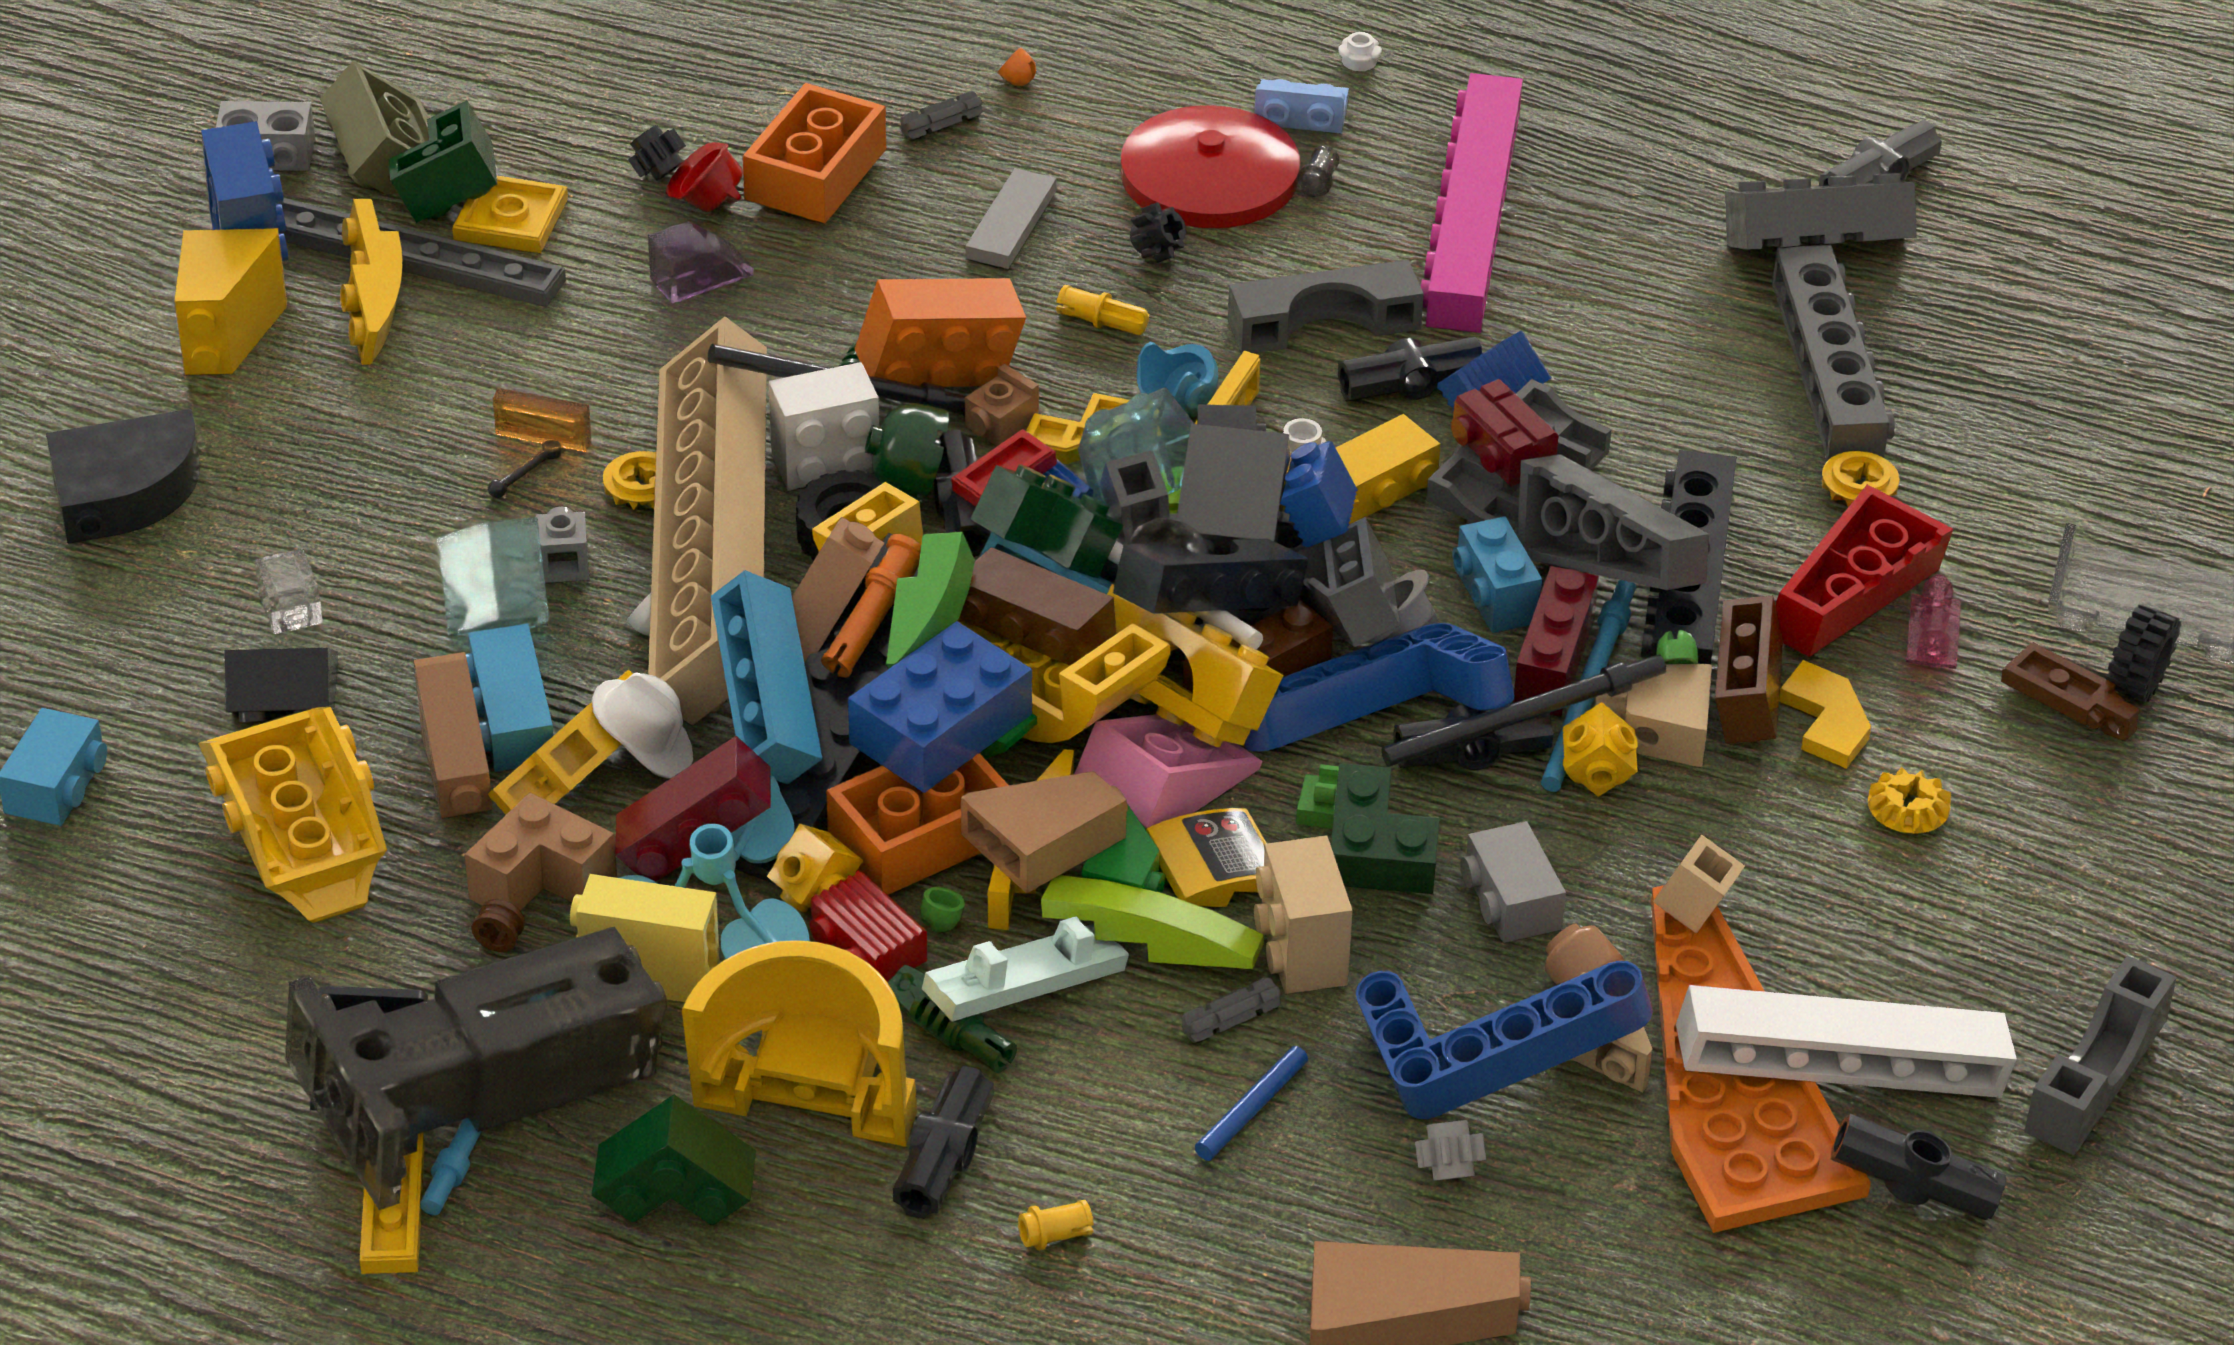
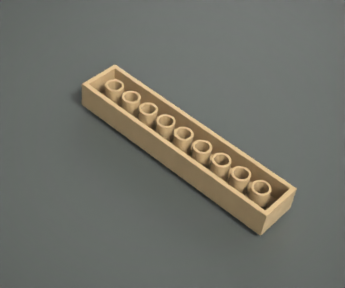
[648,316,767,726]

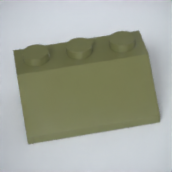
[320,60,429,195]

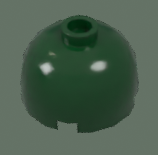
[865,403,949,504]

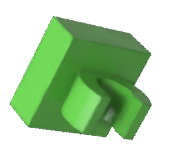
[1296,764,1339,829]

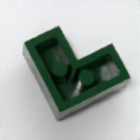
[388,100,498,223]
[970,464,1124,578]
[1331,763,1440,894]
[591,1094,756,1226]

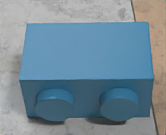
[0,708,107,826]

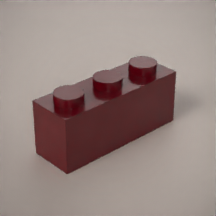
[1513,566,1599,717]
[615,736,771,882]

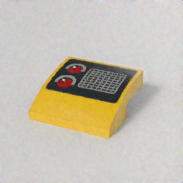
[1146,808,1267,907]

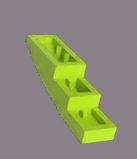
[1041,875,1264,969]

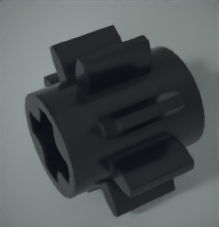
[628,125,686,181]
[1130,202,1186,263]

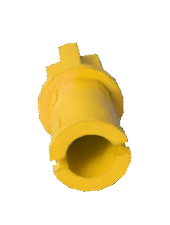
[1056,285,1149,335]

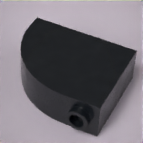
[46,409,201,544]

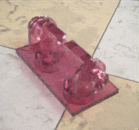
[1906,574,1961,669]

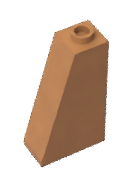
[1309,1241,1531,1345]

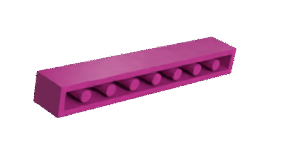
[1421,73,1523,333]

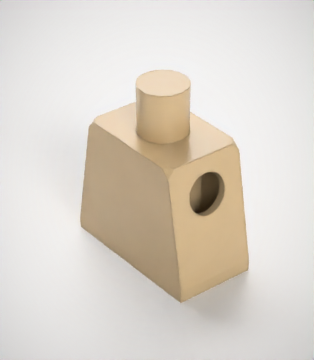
[1595,664,1712,767]

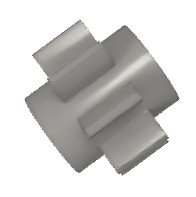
[1415,1120,1486,1181]

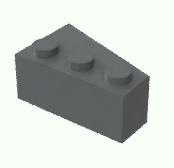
[1294,517,1400,647]

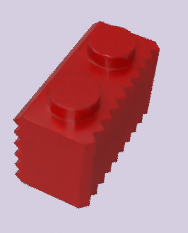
[809,870,927,982]

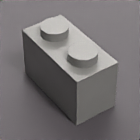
[1460,821,1566,943]

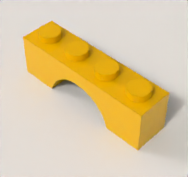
[1107,584,1284,731]

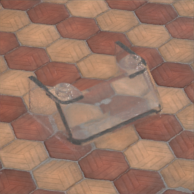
[2048,523,2234,663]

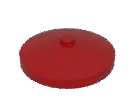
[1121,105,1300,228]

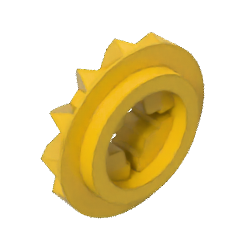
[603,451,656,510]
[1822,451,1900,507]
[1868,767,1951,834]

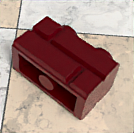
[1451,379,1559,487]

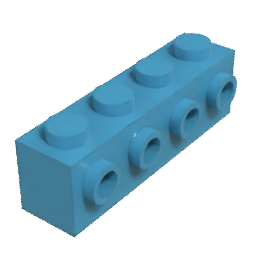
[711,570,822,784]

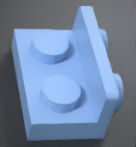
[1255,79,1349,134]

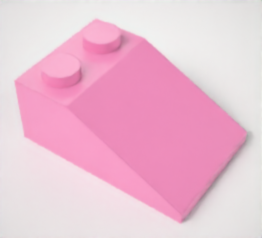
[1074,714,1263,828]

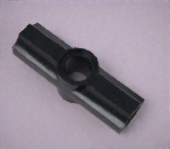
[1337,337,1482,402]
[934,430,991,557]
[1393,704,1554,770]
[893,1066,994,1219]
[1830,1114,2006,1220]

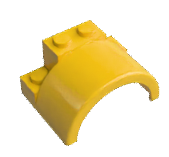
[682,941,917,1147]

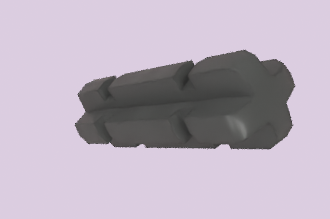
[900,91,983,140]
[1181,978,1281,1043]

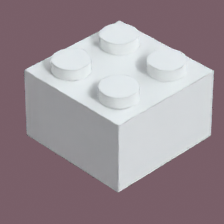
[769,362,879,491]

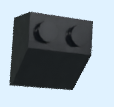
[224,647,338,723]

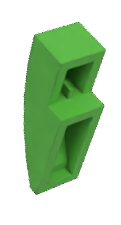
[886,532,975,669]

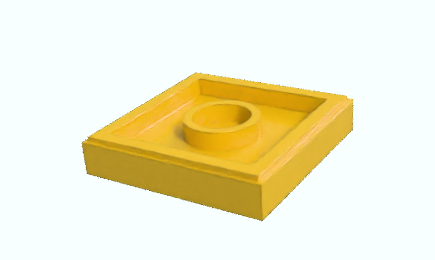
[452,176,568,254]

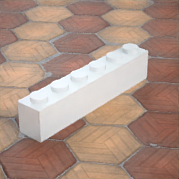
[1676,985,2017,1098]

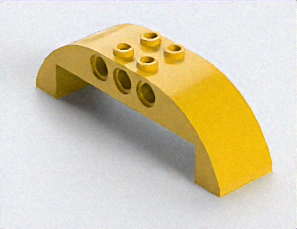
[812,482,1170,743]

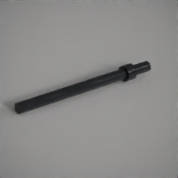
[708,344,966,415]
[1381,654,1666,767]

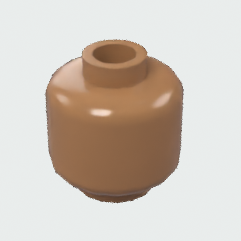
[1545,923,1624,985]

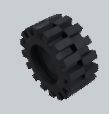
[2106,604,2181,702]

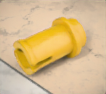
[1018,1200,1094,1251]

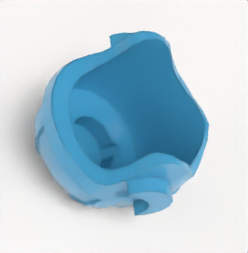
[1137,342,1218,421]

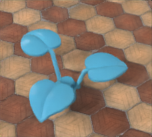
[619,776,810,960]

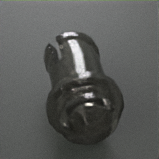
[1297,145,1340,197]

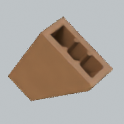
[792,516,884,663]
[414,652,493,818]
[961,771,1128,893]

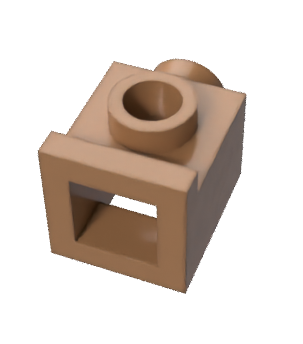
[965,364,1039,446]

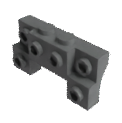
[1426,379,1612,537]

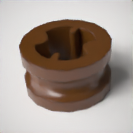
[471,899,526,952]

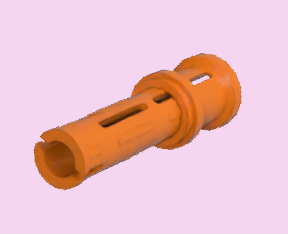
[821,534,921,678]

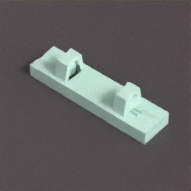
[922,917,1129,1021]

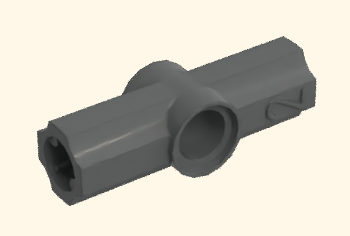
[1819,120,1942,186]

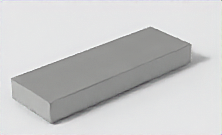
[966,168,1057,269]

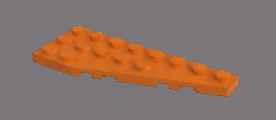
[1651,885,1871,1233]

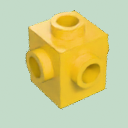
[1563,702,1638,797]
[767,824,863,912]

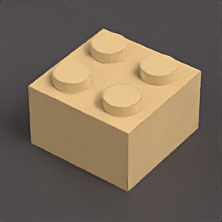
[1254,835,1353,994]

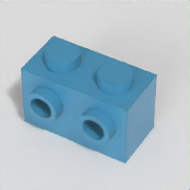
[1452,516,1542,633]

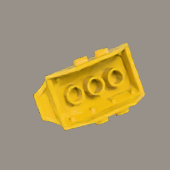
[198,707,387,923]

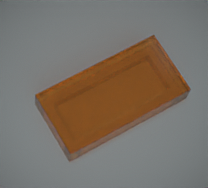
[493,388,592,452]

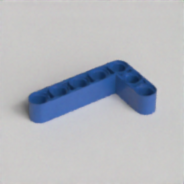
[1244,623,1515,751]
[1356,961,1653,1119]

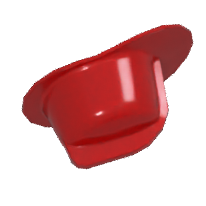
[666,142,743,212]

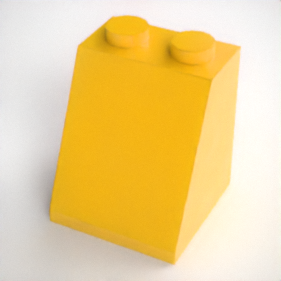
[175,228,287,375]

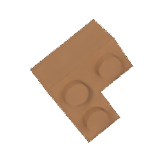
[465,793,617,911]

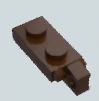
[2001,642,2140,741]

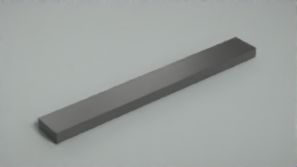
[277,198,566,307]

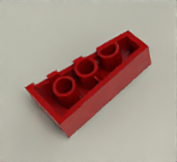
[1775,484,1954,657]

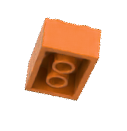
[743,83,886,223]
[855,278,1026,387]
[826,753,1009,895]

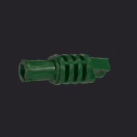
[888,964,1017,1073]

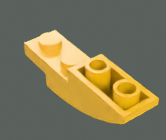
[340,199,402,365]
[488,669,633,814]

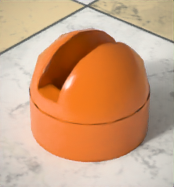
[998,47,1037,86]

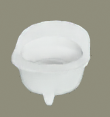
[591,673,693,779]

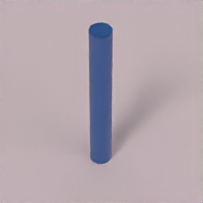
[1195,1046,1308,1161]

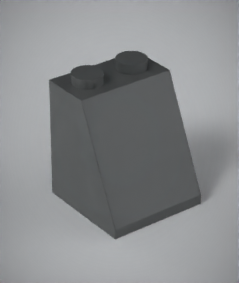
[1175,423,1290,555]

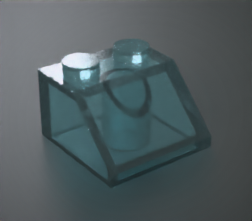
[1078,387,1194,514]
[437,517,549,636]

